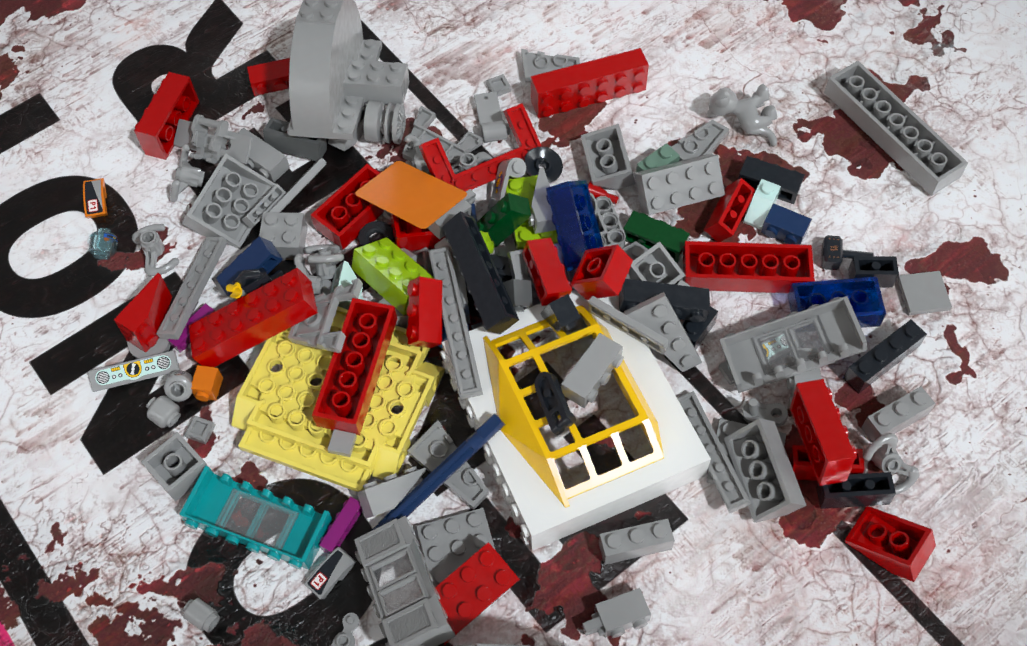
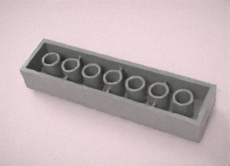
[824,61,968,196]

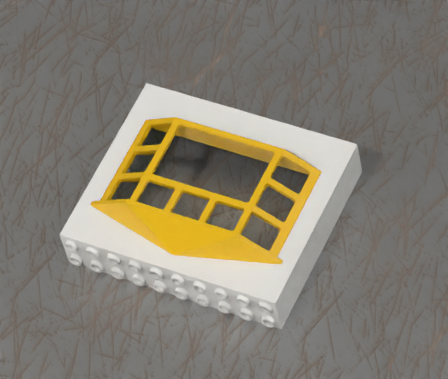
[440,290,711,551]

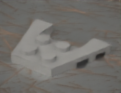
[402,106,483,165]
[288,278,363,353]

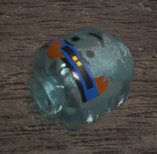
[89,228,118,260]

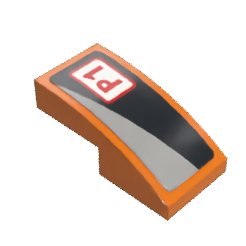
[83,178,108,219]

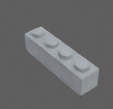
[242,184,286,228]

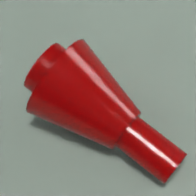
[583,180,619,204]

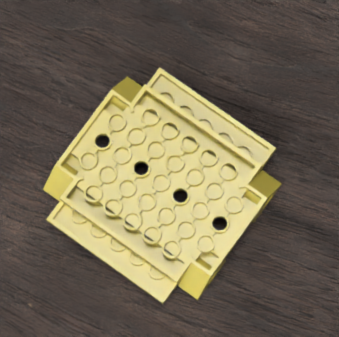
[231,307,445,492]

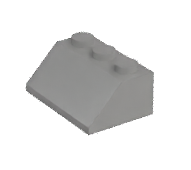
[581,124,636,190]

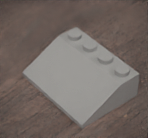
[182,153,276,249]

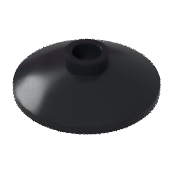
[524,147,563,183]

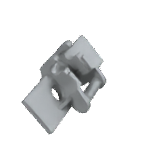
[174,114,253,164]

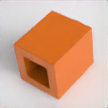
[191,365,223,401]

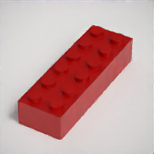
[531,48,649,118]
[683,241,815,294]
[189,268,318,367]
[312,298,398,436]

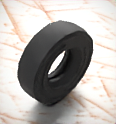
[358,221,395,247]

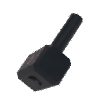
[821,235,874,270]

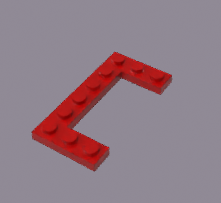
[418,103,542,192]

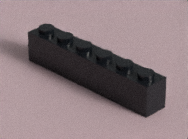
[442,211,519,334]

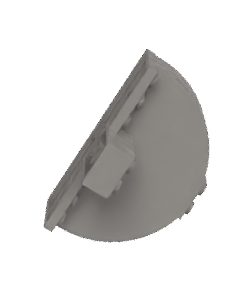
[287,0,409,140]

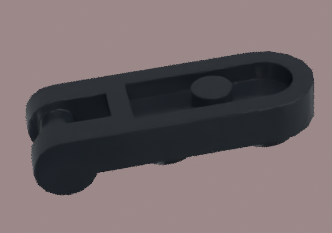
[534,372,576,435]

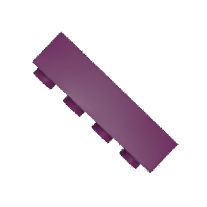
[168,303,215,353]
[319,496,363,554]

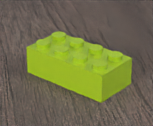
[505,175,559,251]
[351,237,434,316]

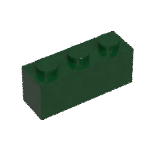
[476,193,531,247]
[623,210,690,263]

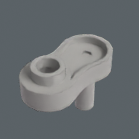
[743,398,788,427]

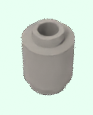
[183,598,220,632]

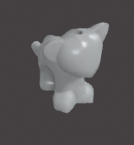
[706,84,777,146]

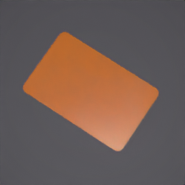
[355,161,467,229]

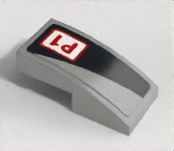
[304,547,356,599]

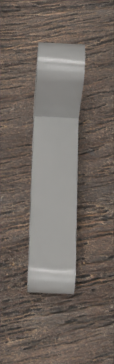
[566,196,626,267]

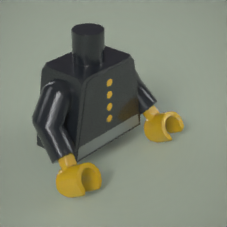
[226,268,284,299]

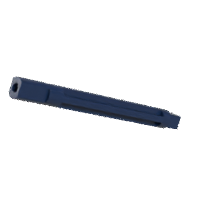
[371,413,505,531]

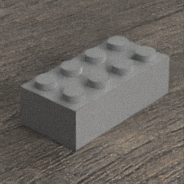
[634,154,725,215]

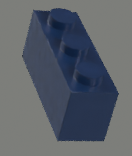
[216,236,283,299]

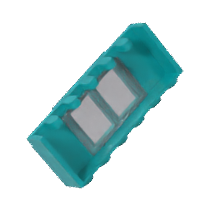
[179,466,332,570]

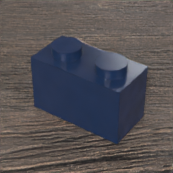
[761,203,812,245]

